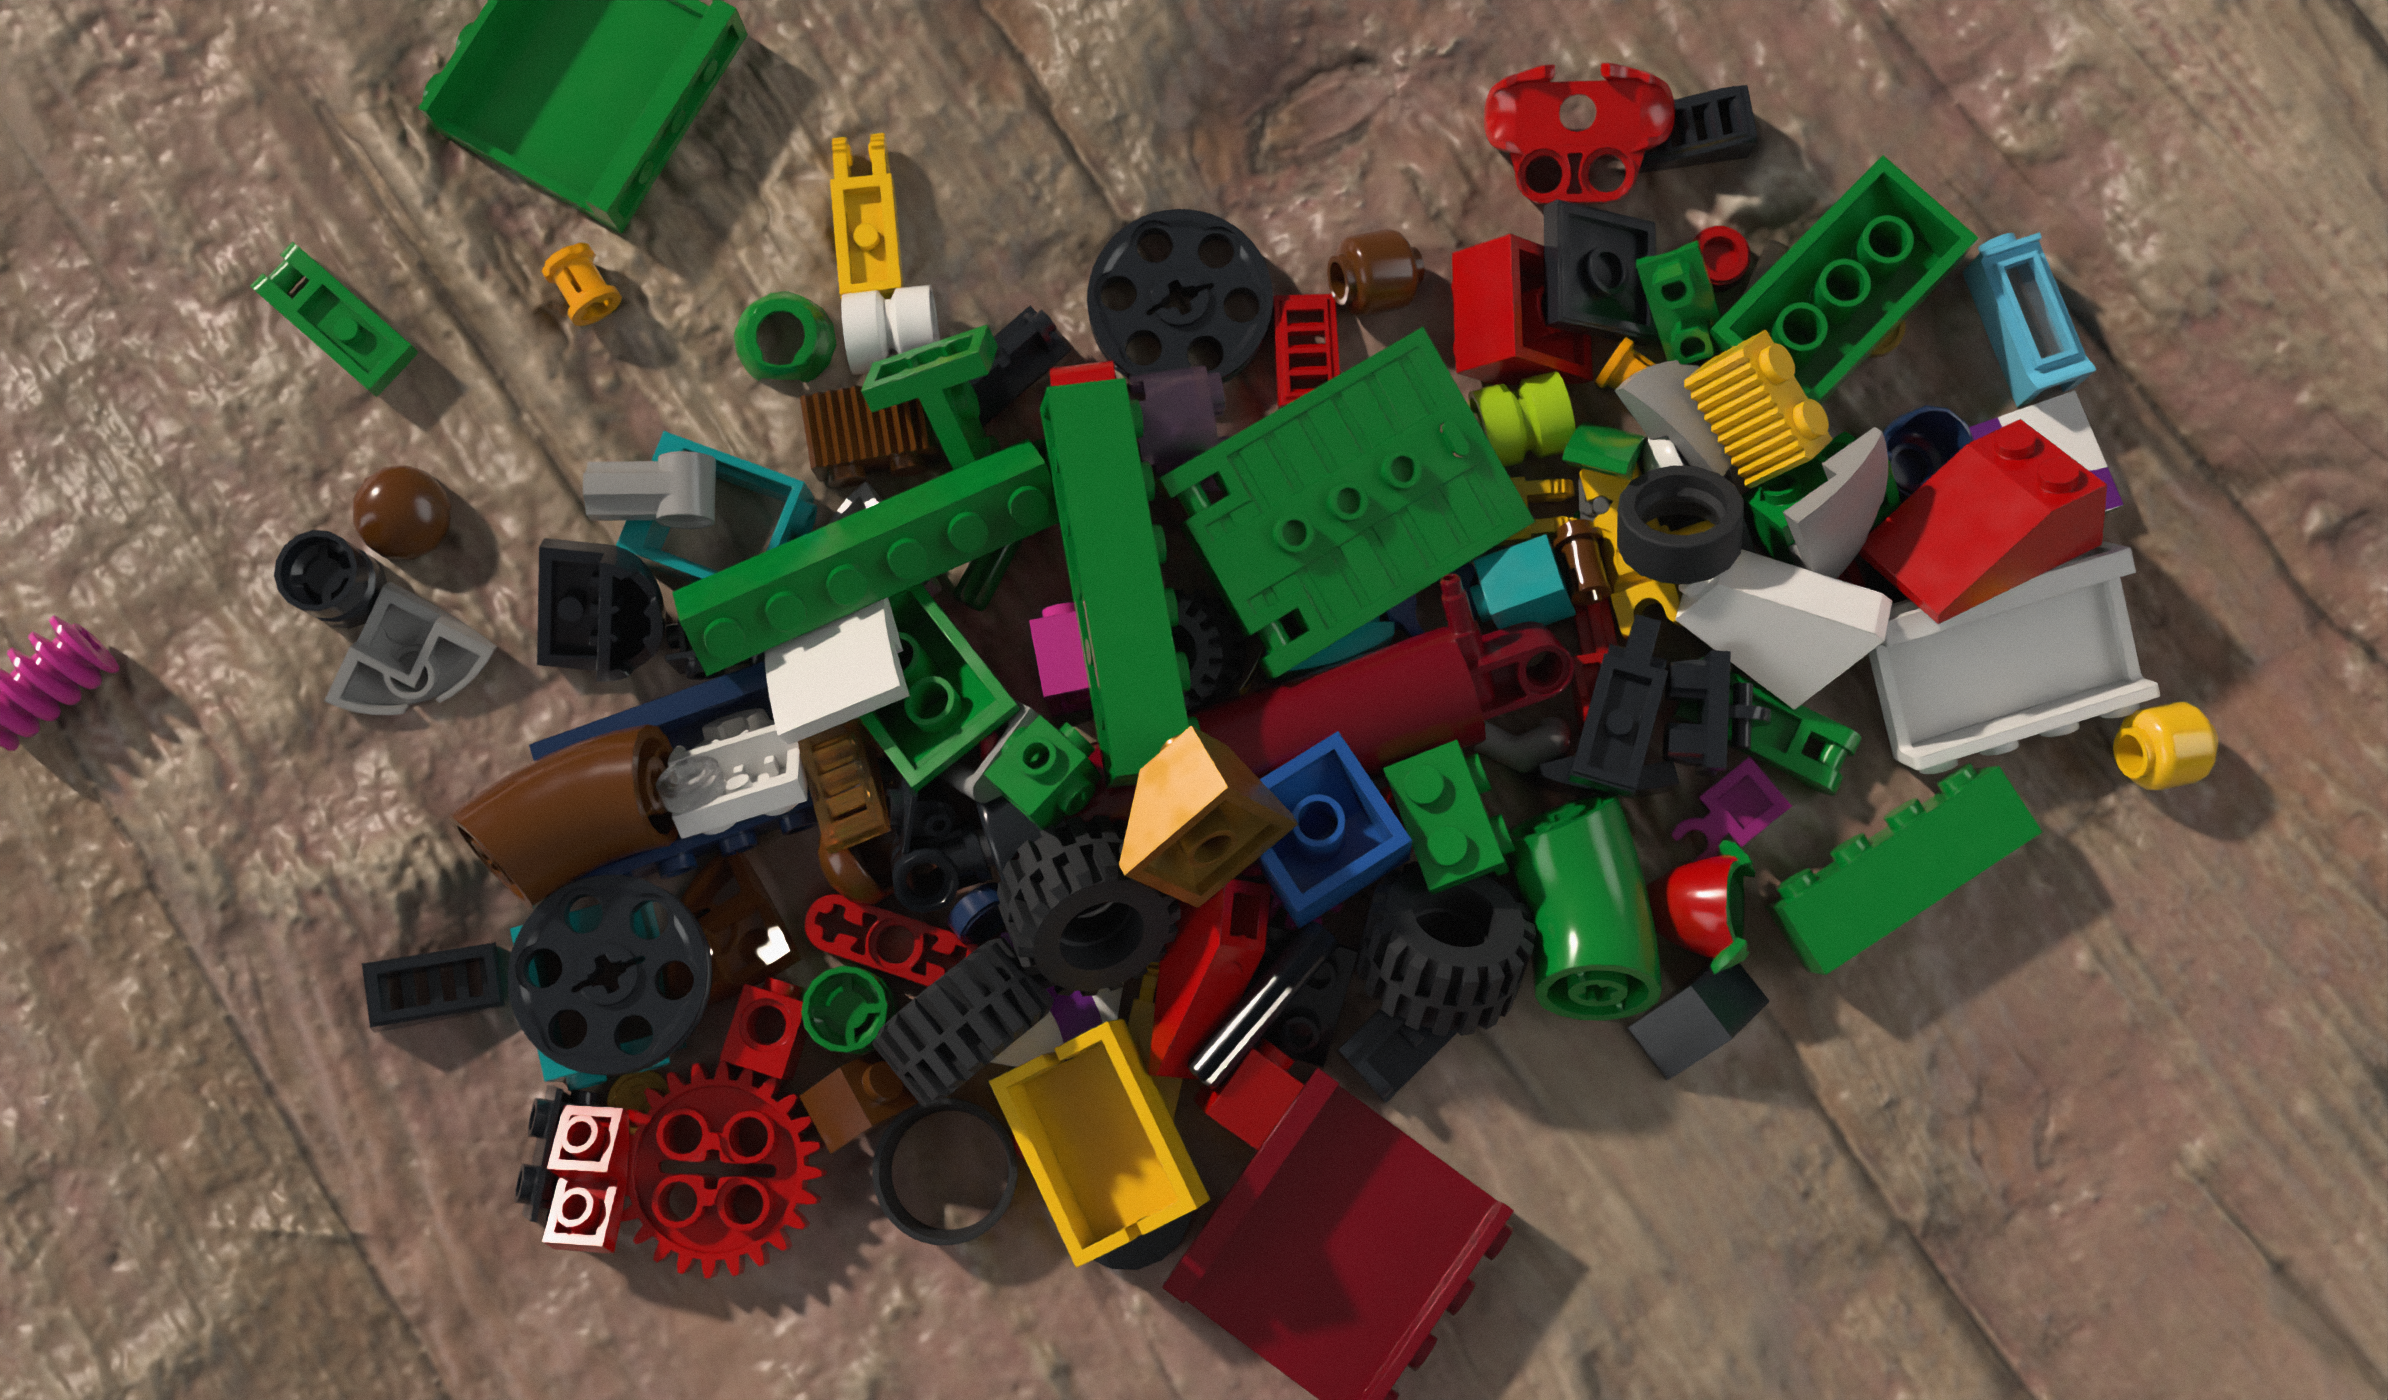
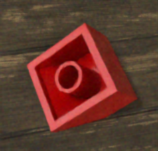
[1451,234,1593,385]

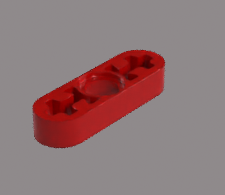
[805,894,980,987]

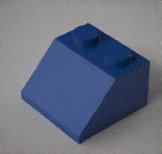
[1255,731,1412,929]

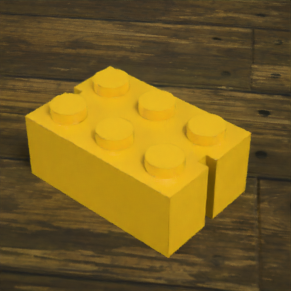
[989,1019,1210,1268]

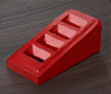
[1273,294,1340,410]

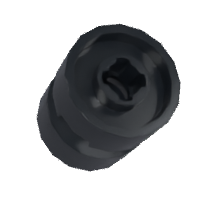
[274,530,387,629]

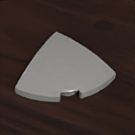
[1615,360,1732,476]
[1783,427,1888,579]
[324,582,497,715]

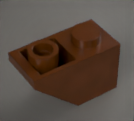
[799,1050,919,1154]

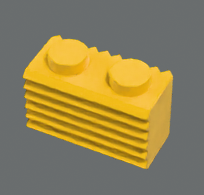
[1684,330,1833,489]

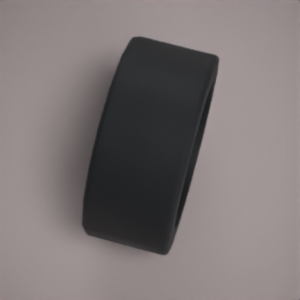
[1617,465,1744,584]

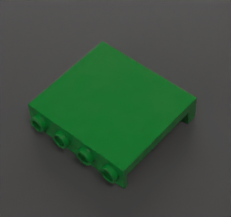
[418,0,748,234]

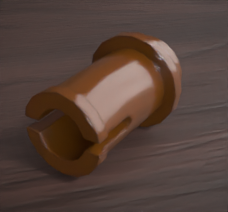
[1553,519,1612,606]

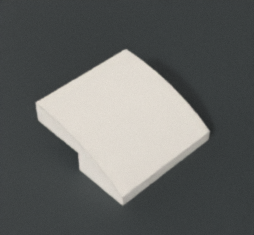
[765,597,909,745]

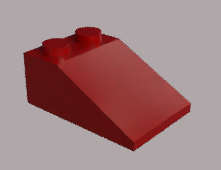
[1858,419,2107,624]

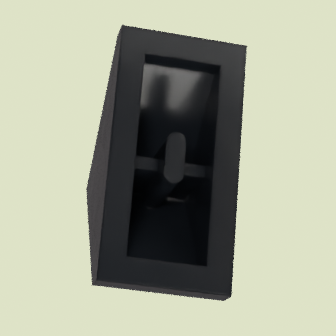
[1626,961,1770,1080]

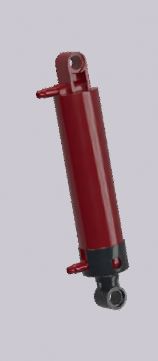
[889,574,1574,913]

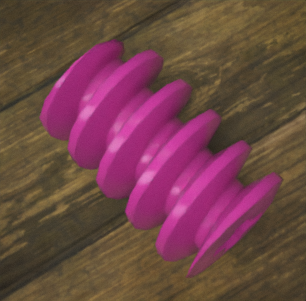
[0,615,119,751]

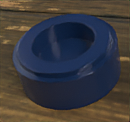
[947,882,1005,944]

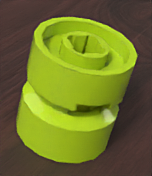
[1468,371,1576,467]

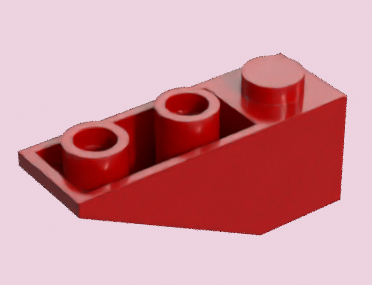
[1148,879,1271,1079]

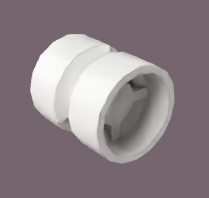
[841,285,940,375]

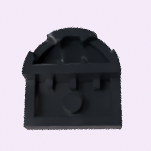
[537,538,666,682]

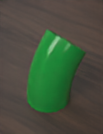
[1506,792,1662,1021]

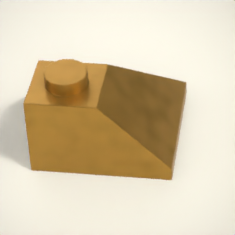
[1119,726,1298,908]

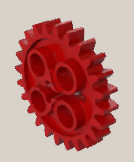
[621,1061,827,1279]

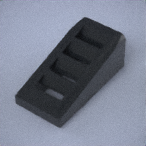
[1639,85,1757,173]
[362,942,505,1033]

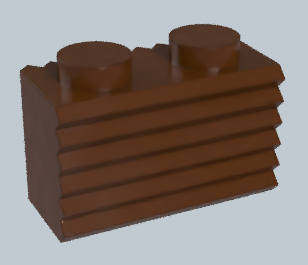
[800,385,942,488]

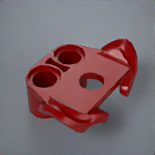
[1484,62,1675,205]

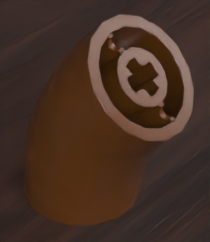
[448,724,679,910]

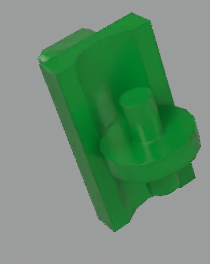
[1636,240,1722,365]

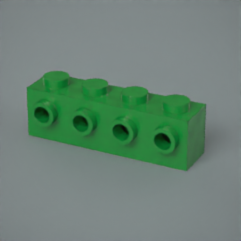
[1765,763,2042,975]

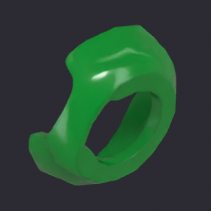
[734,291,836,383]

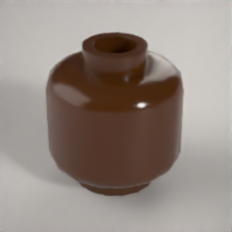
[1327,229,1424,317]

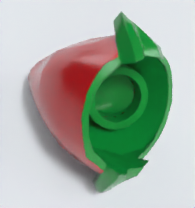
[1646,840,1755,974]

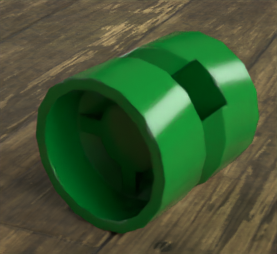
[801,966,900,1054]

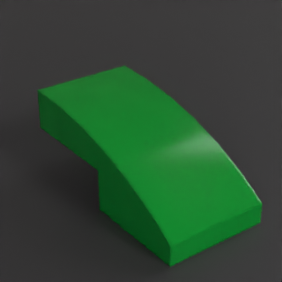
[1562,422,1648,480]

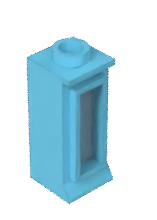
[1962,232,2096,407]

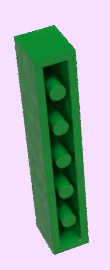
[1040,378,1201,789]
[672,438,1060,676]

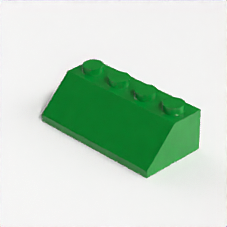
[1709,155,1979,405]

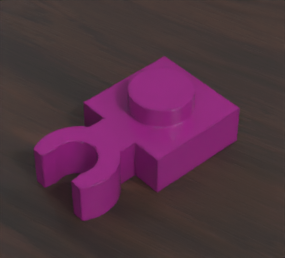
[1672,756,1792,862]

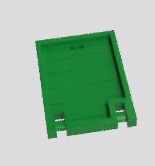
[1155,327,1535,680]

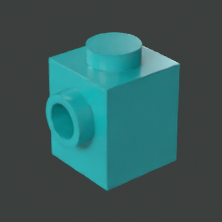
[1470,534,1577,630]

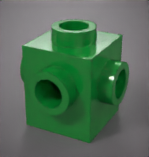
[984,715,1102,830]

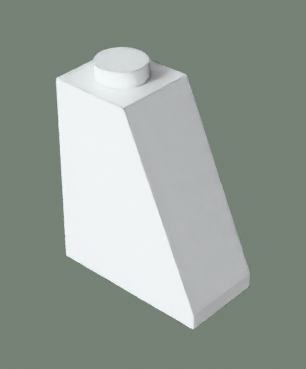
[1675,549,1892,710]

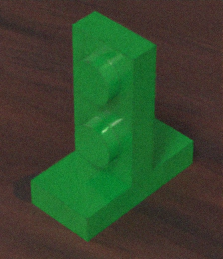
[861,324,1002,470]

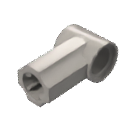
[583,451,716,529]

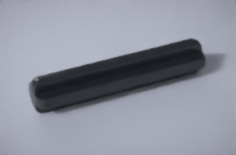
[1187,921,1339,1089]

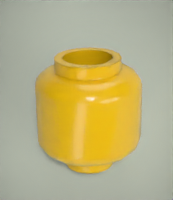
[2113,702,2218,790]

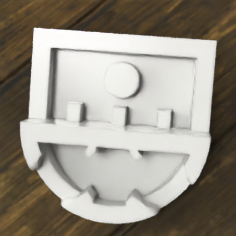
[668,708,809,839]

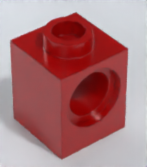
[719,977,808,1080]
[1193,1038,1305,1151]

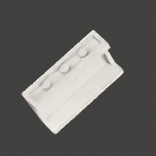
[1868,541,2160,774]

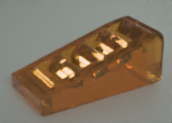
[798,717,891,855]

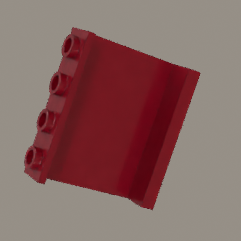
[1162,1068,1514,1400]

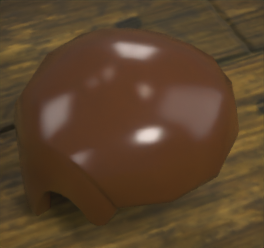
[353,465,451,560]
[817,801,913,904]

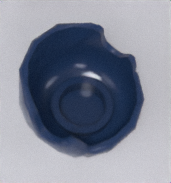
[1882,405,1974,503]

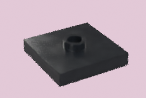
[1544,199,1658,347]

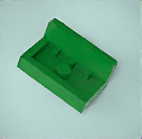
[1383,740,1516,895]

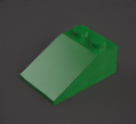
[859,583,1021,793]

